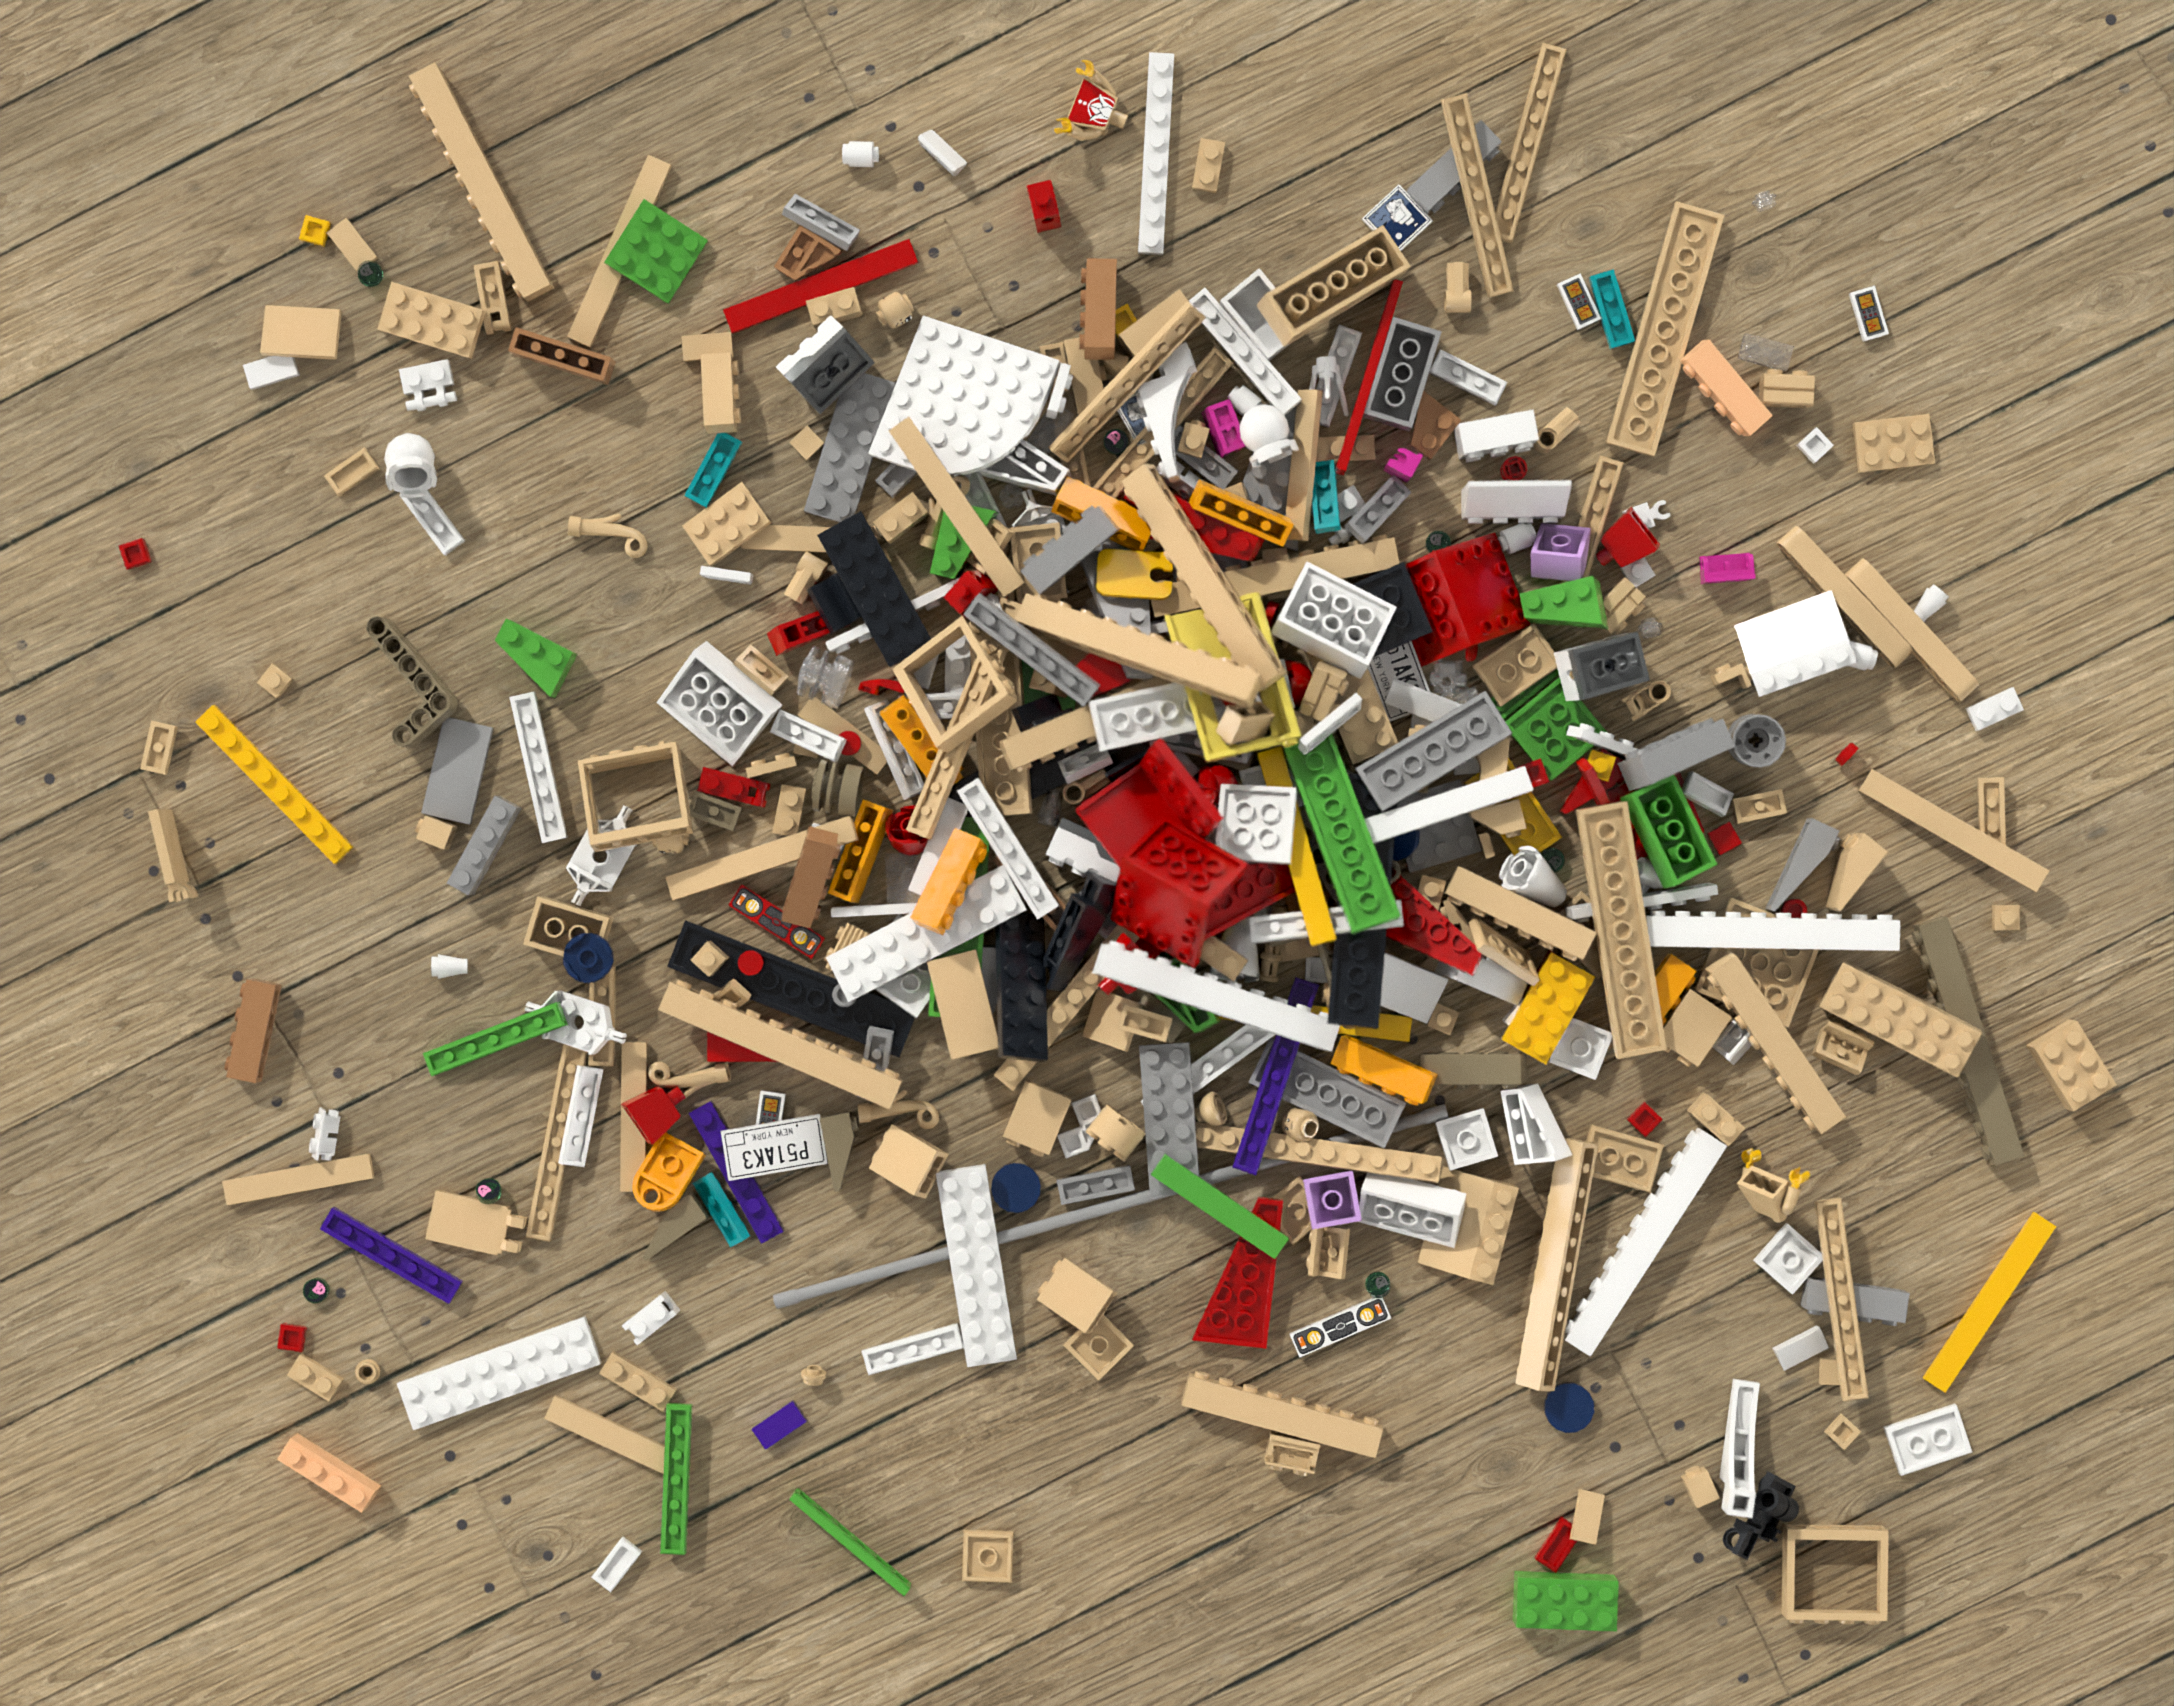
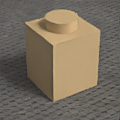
[415,815,458,850]
[691,941,729,977]
[1681,1466,1720,1508]

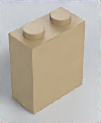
[1663,989,1732,1067]
[1003,1079,1072,1157]
[869,1124,949,1199]
[1037,1258,1118,1334]

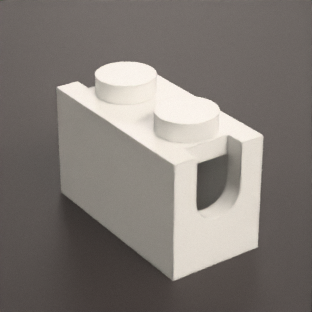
[622,1291,680,1345]

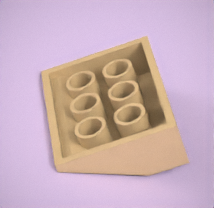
[1418,1166,1519,1285]

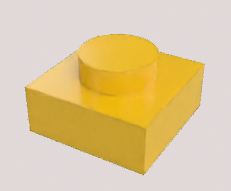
[1587,750,1616,782]

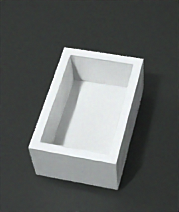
[1220,268,1288,361]
[1454,410,1539,462]

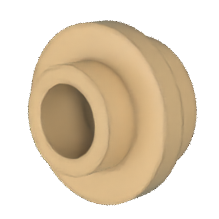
[355,1359,381,1384]
[801,1365,826,1386]

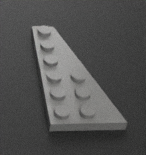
[1242,391,1298,552]
[1080,539,1153,679]

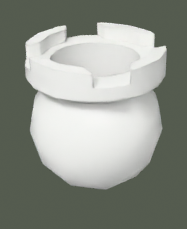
[1240,404,1299,469]
[384,433,437,498]

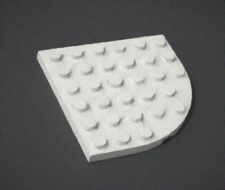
[868,316,1061,475]

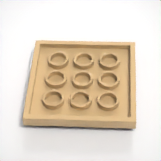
[1693,898,1819,1027]

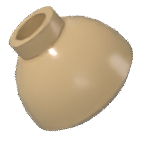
[1195,1091,1227,1126]

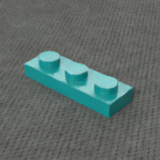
[1588,269,1635,350]
[684,433,743,508]
[1312,460,1341,534]
[692,1172,750,1247]

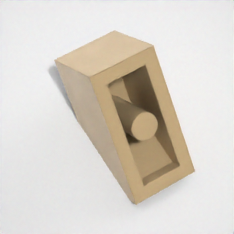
[1468,799,1526,838]

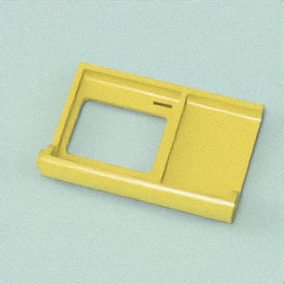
[1164,592,1302,762]

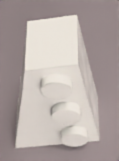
[979,440,1071,496]
[1435,957,1527,1006]
[1501,1083,1572,1165]

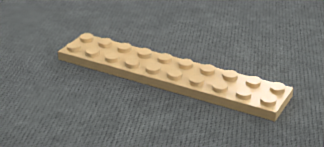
[1605,201,1725,457]
[964,564,1033,816]
[1576,801,1667,1059]

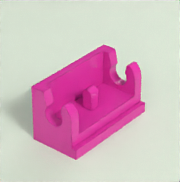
[1201,399,1246,458]
[1383,448,1423,483]
[1699,553,1756,584]

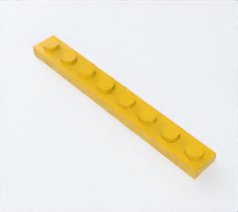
[195,705,354,864]

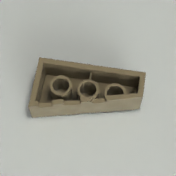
[1420,1051,1527,1089]

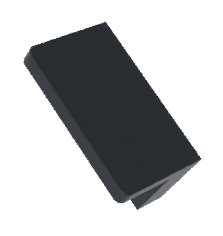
[807,573,861,634]
[1012,694,1074,733]
[1104,741,1151,783]

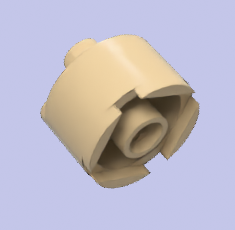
[1085,1104,1145,1162]

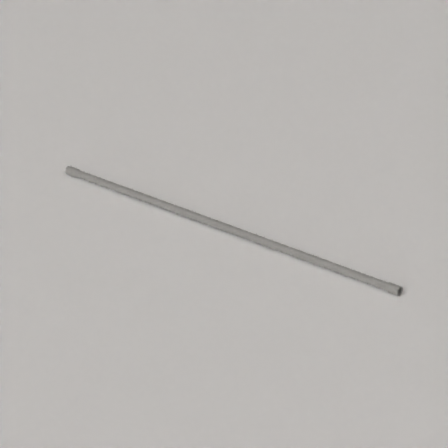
[773,1104,1449,1309]

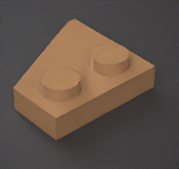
[774,225,842,282]
[1410,391,1461,460]

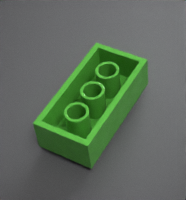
[1620,774,1718,888]
[1513,1571,1619,1632]

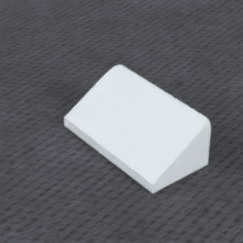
[918,130,967,177]
[1712,1020,1752,1065]
[1772,1325,1829,1371]

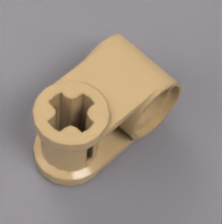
[1620,681,1671,721]

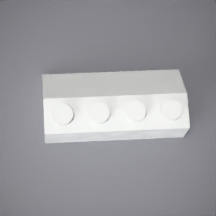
[1357,1173,1466,1248]

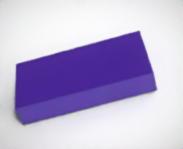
[751,1400,807,1450]

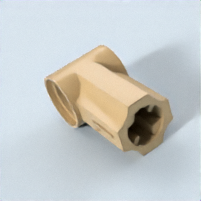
[1444,262,1471,313]
[1533,407,1581,453]
[784,551,828,605]
[1063,768,1111,805]

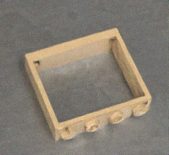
[892,616,1019,753]
[578,741,693,852]
[1782,1524,1889,1625]

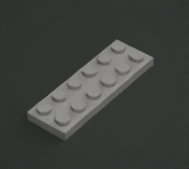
[804,373,896,523]
[1356,691,1512,812]
[1248,1038,1406,1148]
[1139,1042,1199,1196]

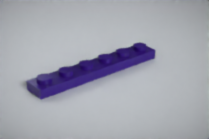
[689,1101,784,1244]
[320,1207,463,1304]

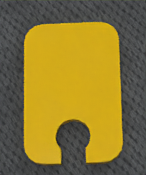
[1096,549,1173,600]

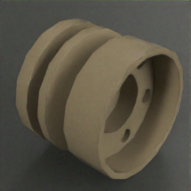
[811,760,864,818]

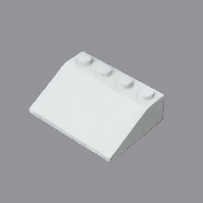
[1461,481,1571,524]
[1271,562,1396,679]
[1735,590,1857,697]
[657,641,782,767]

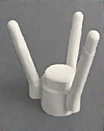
[1309,357,1349,416]

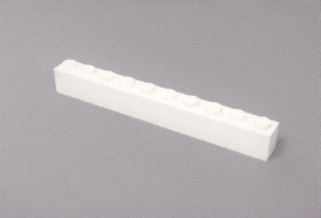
[1645,911,1900,951]
[1092,941,1340,1052]
[1564,1128,1727,1357]

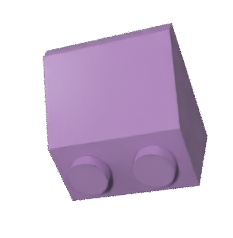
[1531,523,1591,582]
[1303,1171,1362,1229]

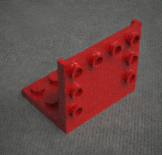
[1407,532,1531,667]
[1075,738,1223,868]
[1111,816,1249,969]

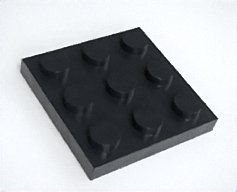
[1352,562,1434,658]

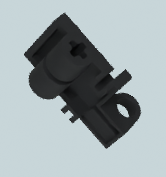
[1723,1471,1799,1560]

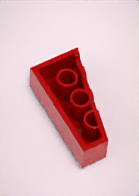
[1149,494,1265,561]

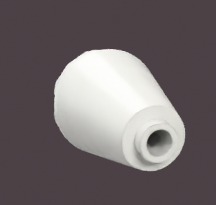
[1499,846,1567,907]
[1210,916,1260,983]

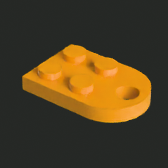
[633,1132,706,1212]

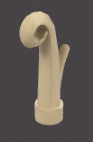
[918,475,970,551]
[568,513,647,558]
[648,1062,731,1098]
[858,1090,939,1129]

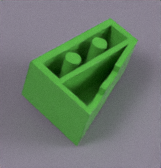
[930,505,999,579]
[1520,576,1609,630]
[495,618,578,698]
[1155,958,1221,1033]

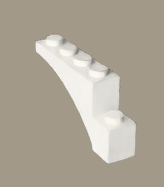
[1136,342,1198,484]
[1719,1379,1760,1518]

